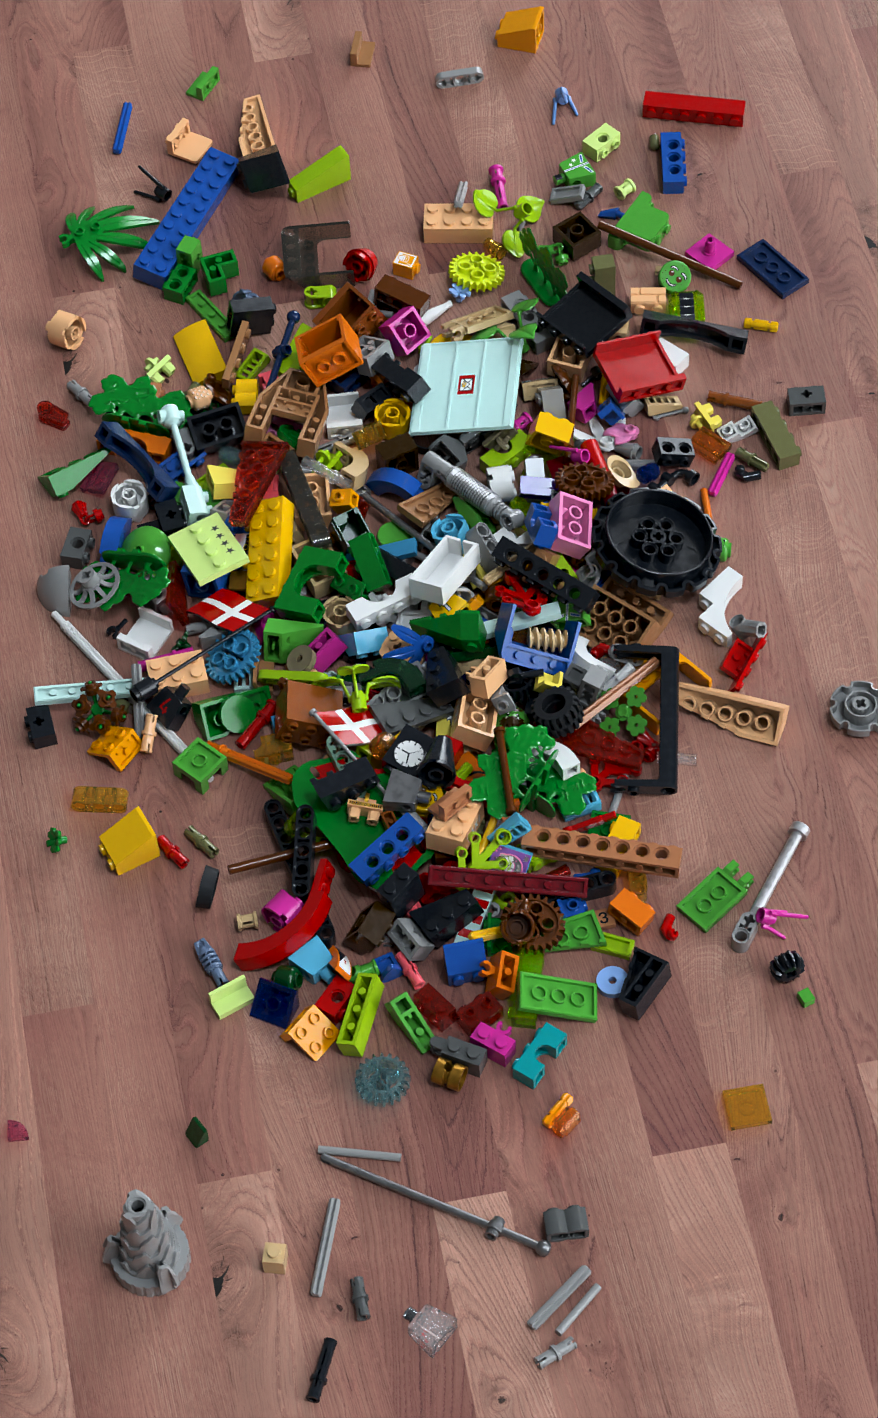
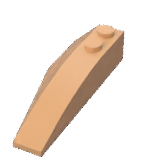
[238,94,275,156]
[679,682,789,746]

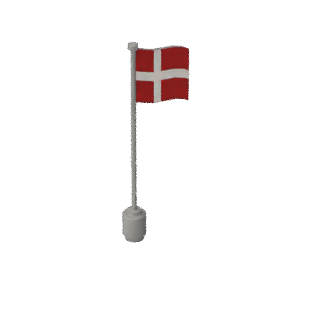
[309,705,428,839]

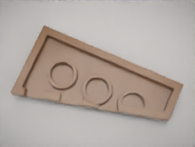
[222,320,251,390]
[397,482,459,528]

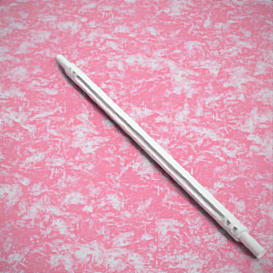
[51,611,214,783]

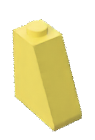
[206,465,260,500]

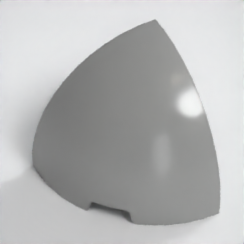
[37,565,72,617]

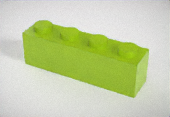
[336,972,384,1057]

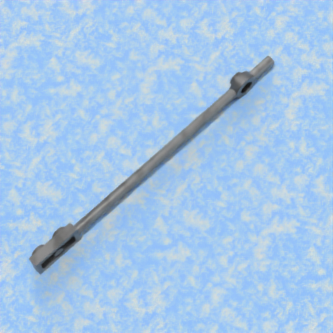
[333,475,488,591]

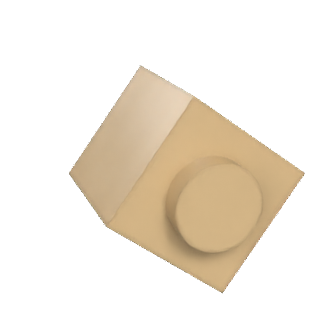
[262,1242,288,1275]

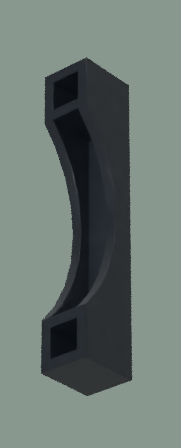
[639,310,749,355]

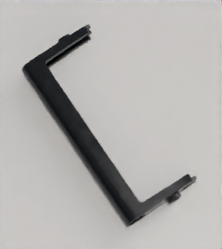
[610,643,679,796]

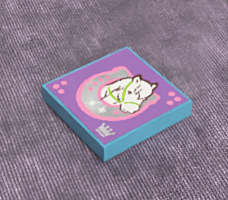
[487,844,533,873]

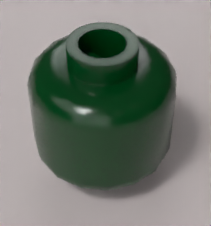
[271,965,303,992]

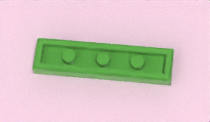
[185,289,234,343]

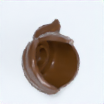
[500,899,535,946]

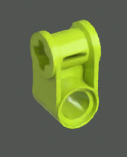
[304,285,337,309]

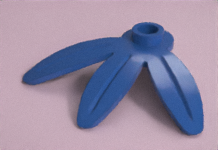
[382,624,434,677]

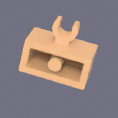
[465,655,508,699]

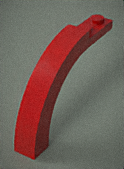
[233,858,335,971]

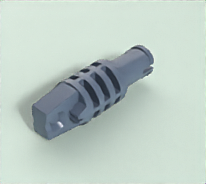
[194,938,229,988]

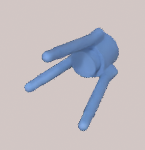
[552,87,579,125]

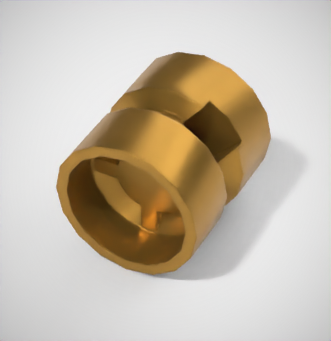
[431,1057,468,1092]

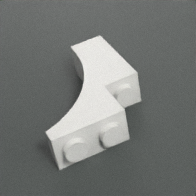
[698,566,743,648]

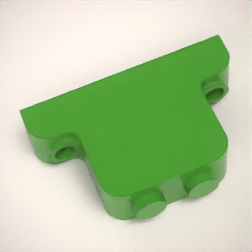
[608,191,671,252]

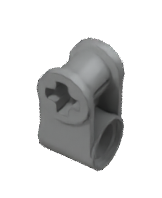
[170,426,197,463]

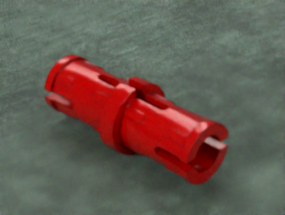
[157,835,190,869]

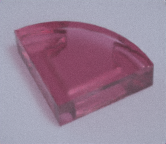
[8,1120,29,1142]

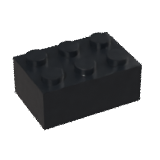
[186,402,245,456]

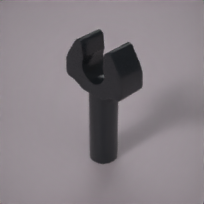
[508,667,544,685]

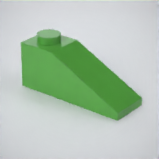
[384,992,435,1054]

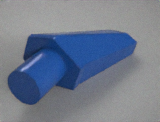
[598,207,625,220]

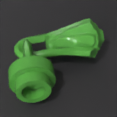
[538,243,569,266]

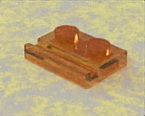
[691,426,732,465]

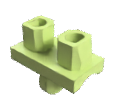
[144,354,176,383]

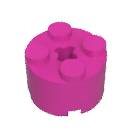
[261,889,304,932]

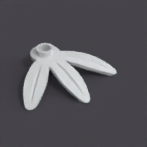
[573,416,626,452]

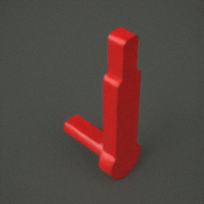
[562,811,617,832]

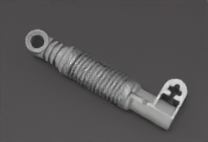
[417,451,525,531]

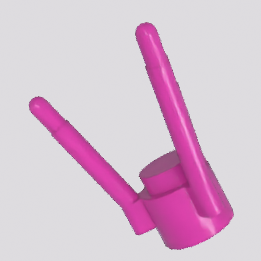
[549,445,590,467]
[756,907,809,939]

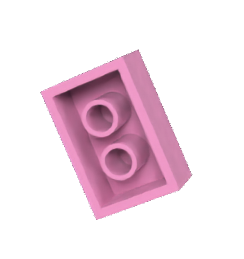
[547,491,593,560]

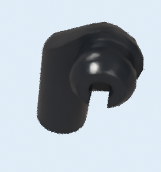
[734,465,761,482]

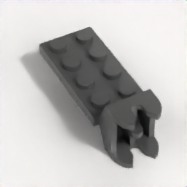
[428,403,518,471]

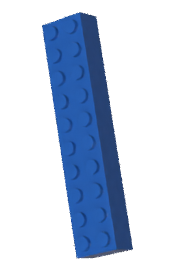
[133,147,239,290]

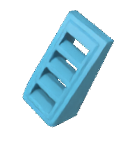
[558,791,602,822]
[487,812,532,844]

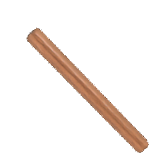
[574,657,660,730]

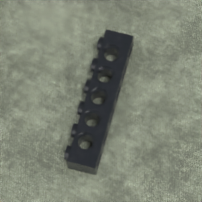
[491,536,601,615]

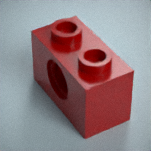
[315,975,355,1026]

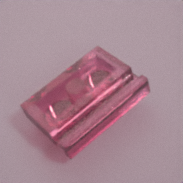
[80,462,119,495]

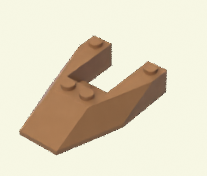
[243,368,329,460]

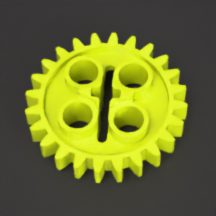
[448,251,505,292]

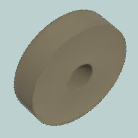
[287,645,317,672]

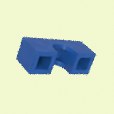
[524,502,558,549]

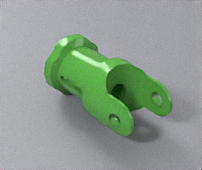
[349,959,380,984]

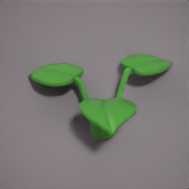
[470,298,539,354]

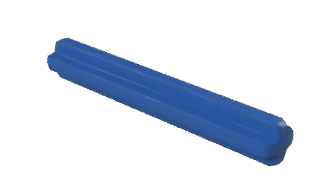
[112,102,132,154]

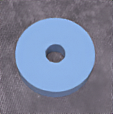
[596,966,627,998]

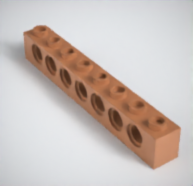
[521,824,683,879]

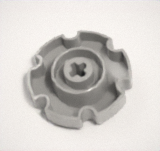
[829,681,878,737]

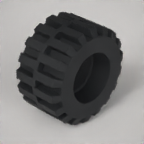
[531,686,584,738]

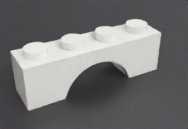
[345,573,422,632]

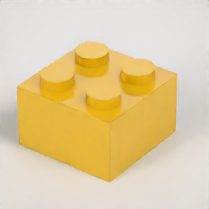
[525,411,574,456]

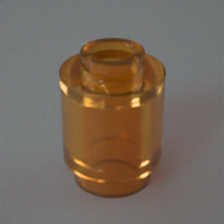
[550,1107,581,1138]

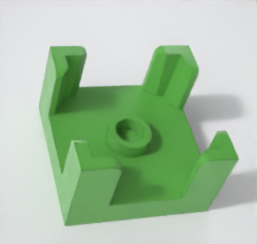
[172,737,229,795]

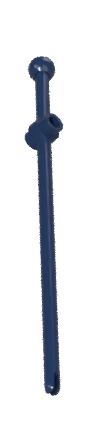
[238,310,300,471]

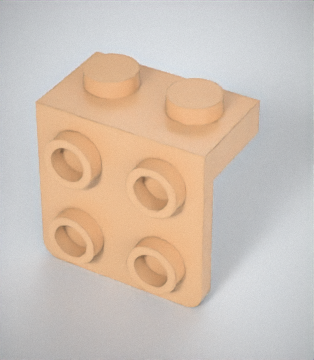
[165,118,213,164]

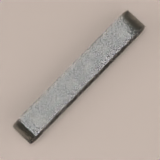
[276,449,333,549]

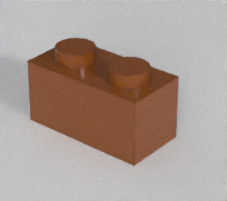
[380,811,397,830]

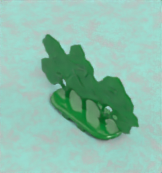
[519,228,568,306]
[88,374,193,438]
[75,548,171,612]
[469,724,559,820]
[492,745,597,818]

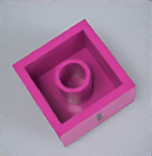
[378,306,432,357]

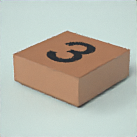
[594,908,616,930]

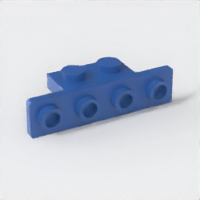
[148,451,207,499]

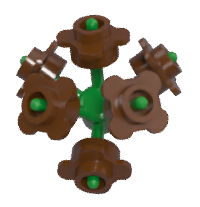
[71,680,127,735]

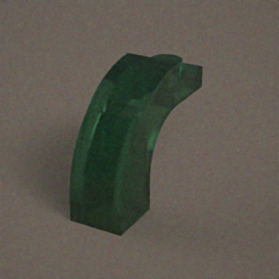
[358,658,426,699]

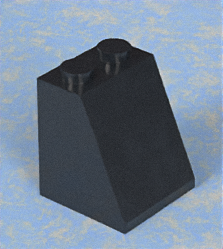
[236,144,290,193]

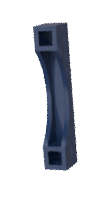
[94,421,180,502]

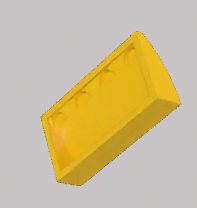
[173,319,226,386]

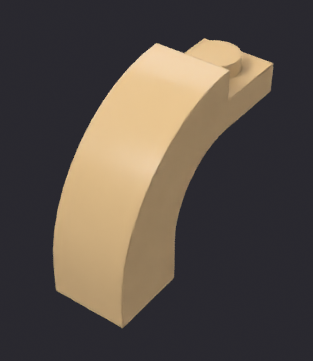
[332,441,369,491]

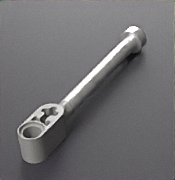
[731,821,810,953]

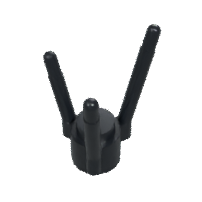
[134,165,172,203]

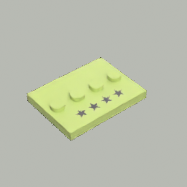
[168,512,250,587]

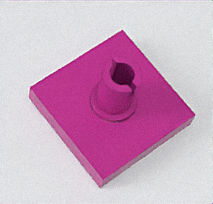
[685,233,734,270]

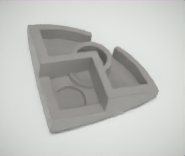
[576,549,602,588]

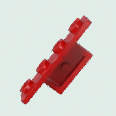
[719,632,768,692]

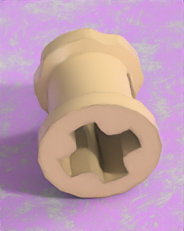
[236,911,259,931]

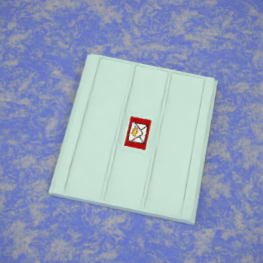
[409,337,524,436]

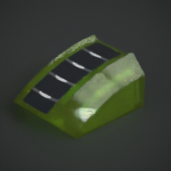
[668,290,705,322]

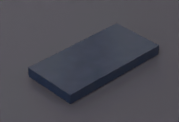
[737,239,809,300]

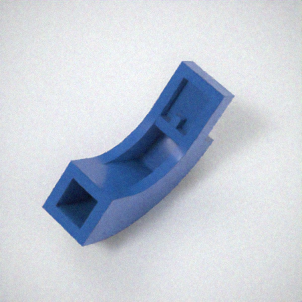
[365,467,424,500]
[99,516,132,573]

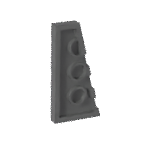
[368,698,454,738]

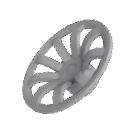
[69,562,120,609]

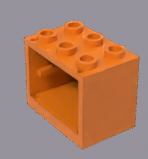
[294,313,364,388]

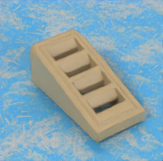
[642,396,683,416]

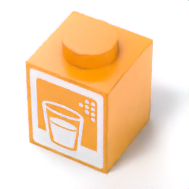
[392,251,421,280]

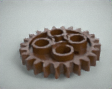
[554,462,615,502]
[500,893,566,955]

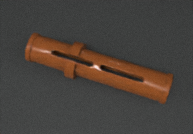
[707,390,763,410]

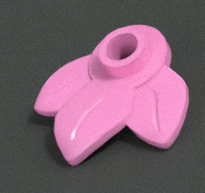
[603,423,639,445]

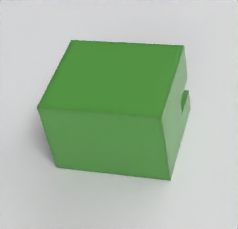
[797,987,815,1008]

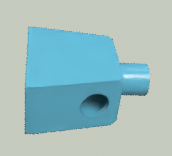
[288,935,336,984]

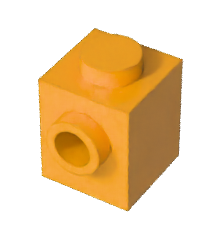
[329,488,359,514]

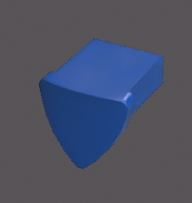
[375,951,403,983]

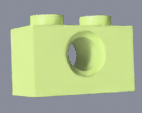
[582,123,620,162]

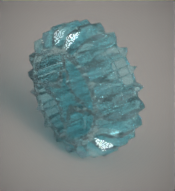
[355,1052,411,1107]

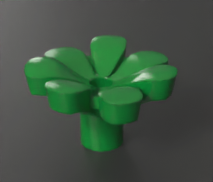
[46,827,68,853]

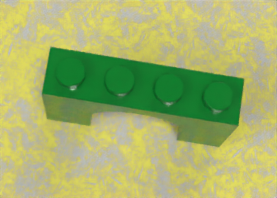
[274,545,349,624]

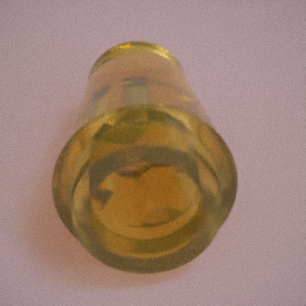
[483,238,507,260]

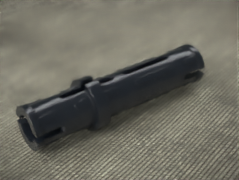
[306,1337,337,1403]

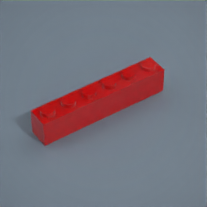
[642,91,746,127]

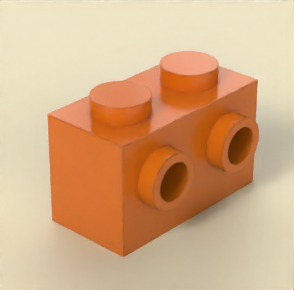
[607,887,656,936]

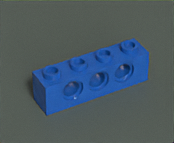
[660,132,687,194]
[348,812,425,887]

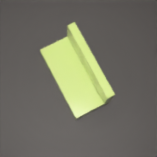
[208,974,255,1020]

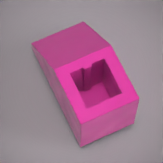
[567,382,597,424]

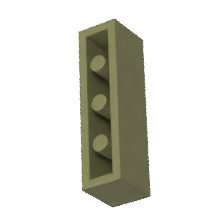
[751,400,802,471]

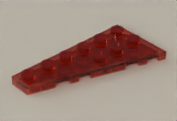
[229,441,290,527]

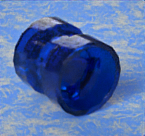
[636,462,660,484]

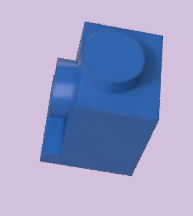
[556,897,588,919]

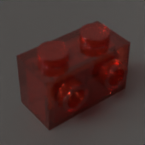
[413,983,457,1032]
[456,990,504,1037]

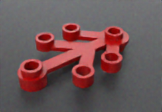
[494,569,548,616]
[589,741,644,792]

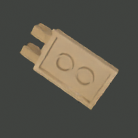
[441,305,514,341]

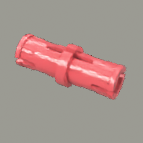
[395,951,426,990]

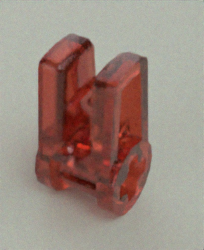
[37,401,70,431]

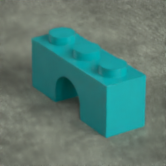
[511,1022,567,1090]

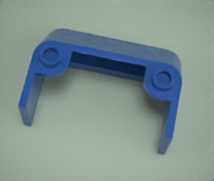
[494,602,582,675]

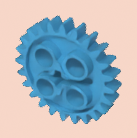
[205,629,262,685]

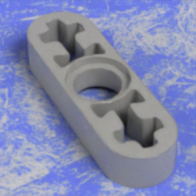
[435,67,484,89]

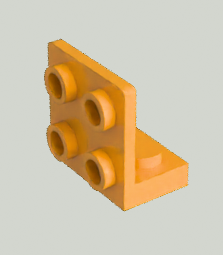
[87,725,142,772]
[280,1004,340,1061]

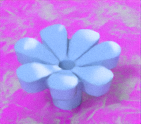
[449,283,471,303]

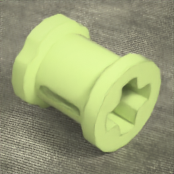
[613,178,636,200]

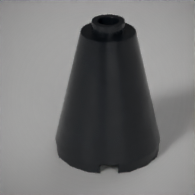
[417,735,456,789]

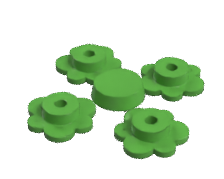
[599,686,648,739]

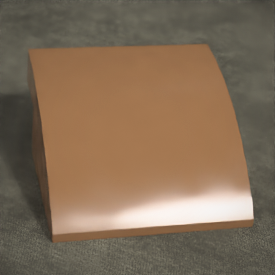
[563,575,674,667]

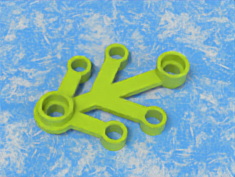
[454,828,512,891]

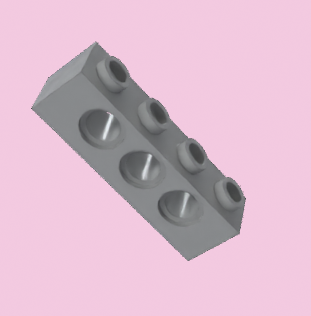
[501,290,556,355]

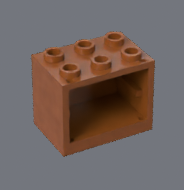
[312,281,387,338]
[275,680,343,749]

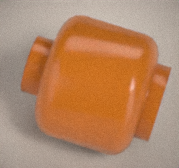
[262,255,288,281]

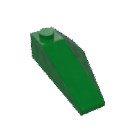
[192,685,271,742]

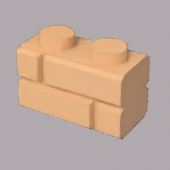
[630,287,666,315]

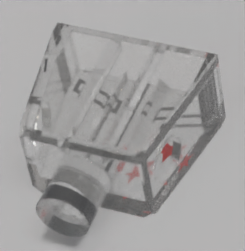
[403,1304,458,1358]

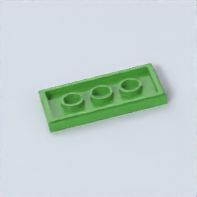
[518,971,597,1023]

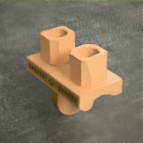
[347,793,383,826]

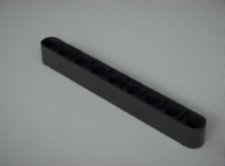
[264,799,336,950]

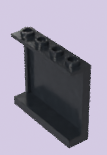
[536,271,633,359]

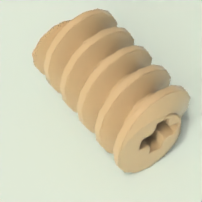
[527,626,568,654]

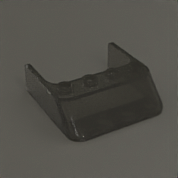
[281,221,355,288]

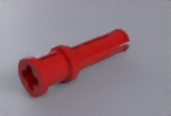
[235,699,276,750]

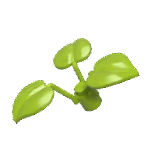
[473,189,545,258]
[312,664,401,713]

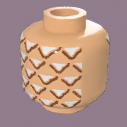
[185,385,213,411]

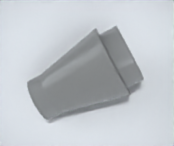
[614,443,643,459]

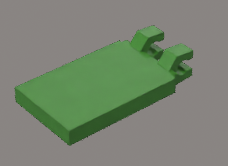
[676,859,754,933]

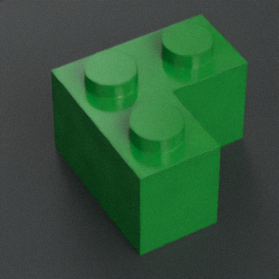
[199,249,239,297]

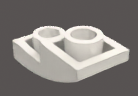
[717,415,759,444]

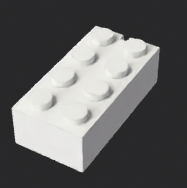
[408,535,481,605]

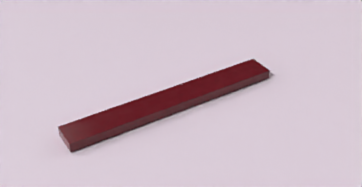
[427,865,588,898]

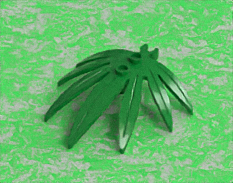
[59,205,160,282]

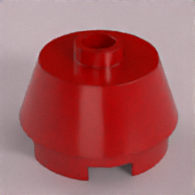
[343,248,378,282]

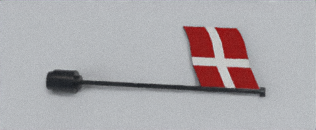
[129,588,276,703]

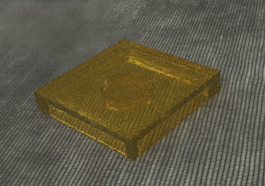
[722,1084,772,1131]

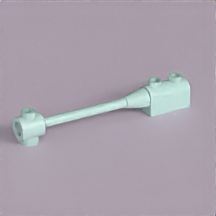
[157,404,213,526]

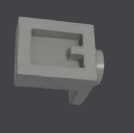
[491,685,516,715]

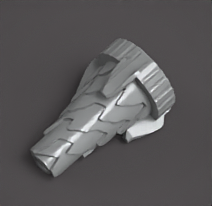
[102,1189,191,1297]

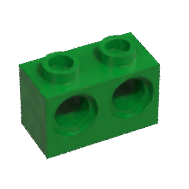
[162,263,198,305]

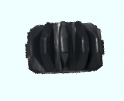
[769,950,805,983]

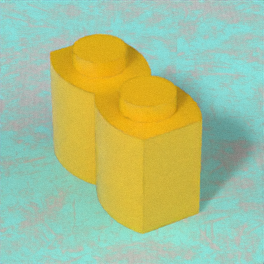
[231,379,259,414]

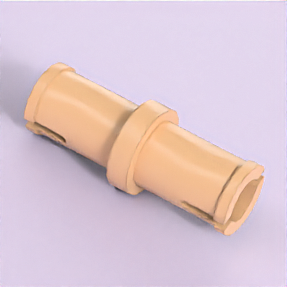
[140,713,158,754]

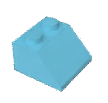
[337,626,388,659]

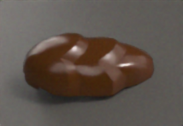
[551,364,572,402]
[203,373,232,406]

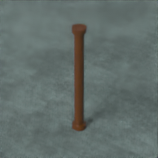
[493,726,518,816]

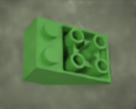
[263,618,324,664]

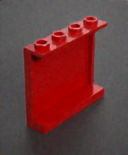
[593,330,687,403]

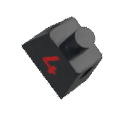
[146,683,192,731]

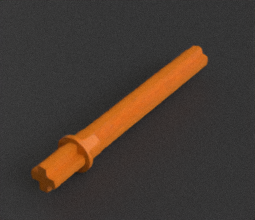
[207,740,293,785]

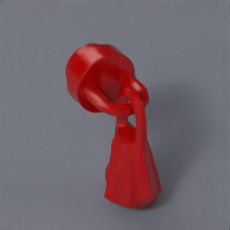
[71,500,105,525]
[635,730,659,763]

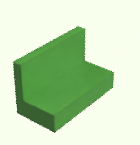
[186,66,220,101]

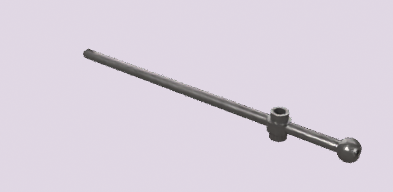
[321,1154,551,1257]

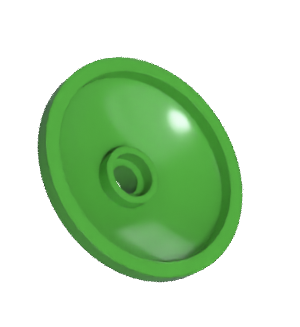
[122,526,171,577]

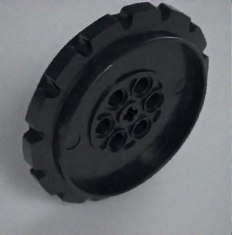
[591,487,722,598]

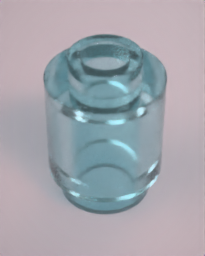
[219,446,244,468]

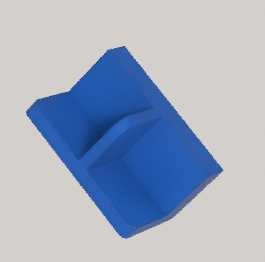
[597,396,625,425]

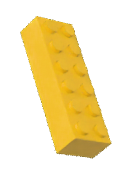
[246,496,294,608]

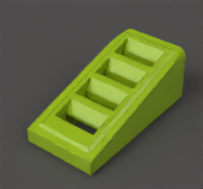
[236,347,271,379]

